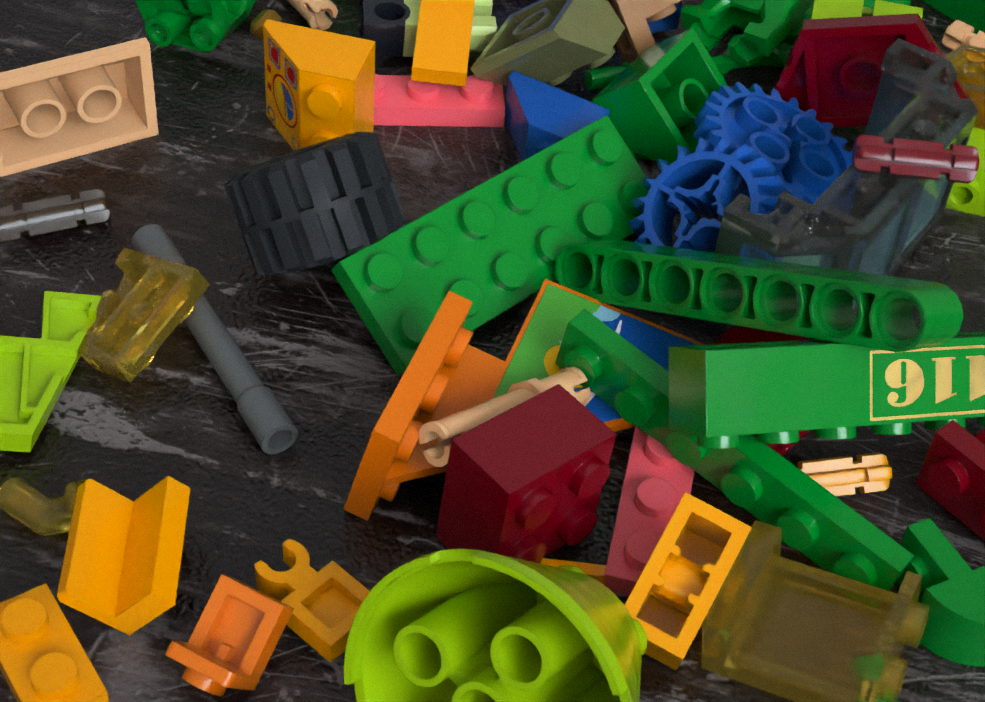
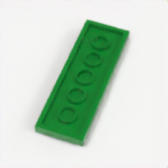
[331,115,649,376]

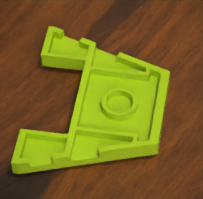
[0,291,103,452]

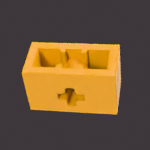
[624,492,752,671]

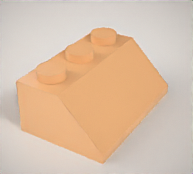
[0,37,159,177]

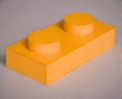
[0,583,109,702]

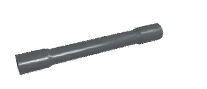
[131,224,298,454]

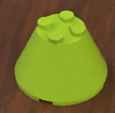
[344,549,647,702]

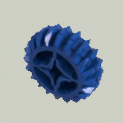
[629,137,792,259]

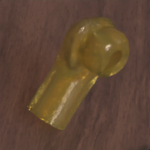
[0,477,86,536]

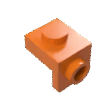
[165,574,294,697]

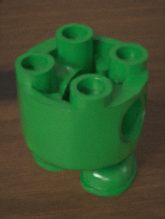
[136,0,258,53]

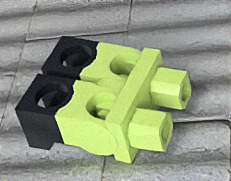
[359,0,497,68]

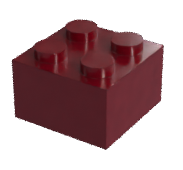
[436,384,617,563]

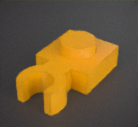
[254,539,370,663]

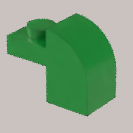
[897,518,985,667]

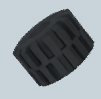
[224,132,407,275]

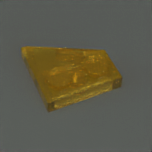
[79,248,210,383]

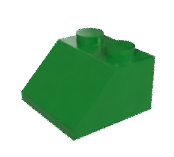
[592,27,729,164]

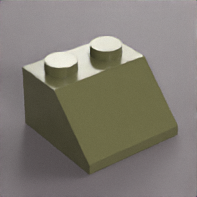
[470,0,625,87]

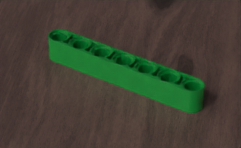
[554,240,963,352]

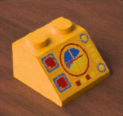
[263,19,375,151]

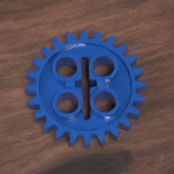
[693,82,866,229]

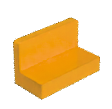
[57,476,191,636]

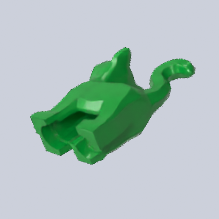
[681,0,814,67]

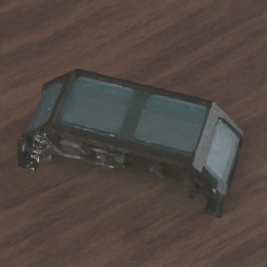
[700,38,979,340]

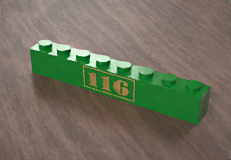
[669,331,985,449]

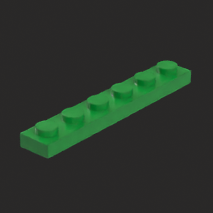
[555,309,915,609]

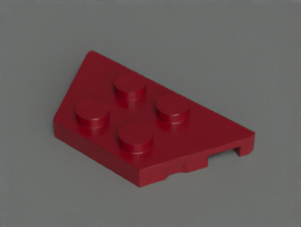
[774,13,974,127]

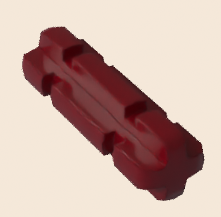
[852,134,979,184]

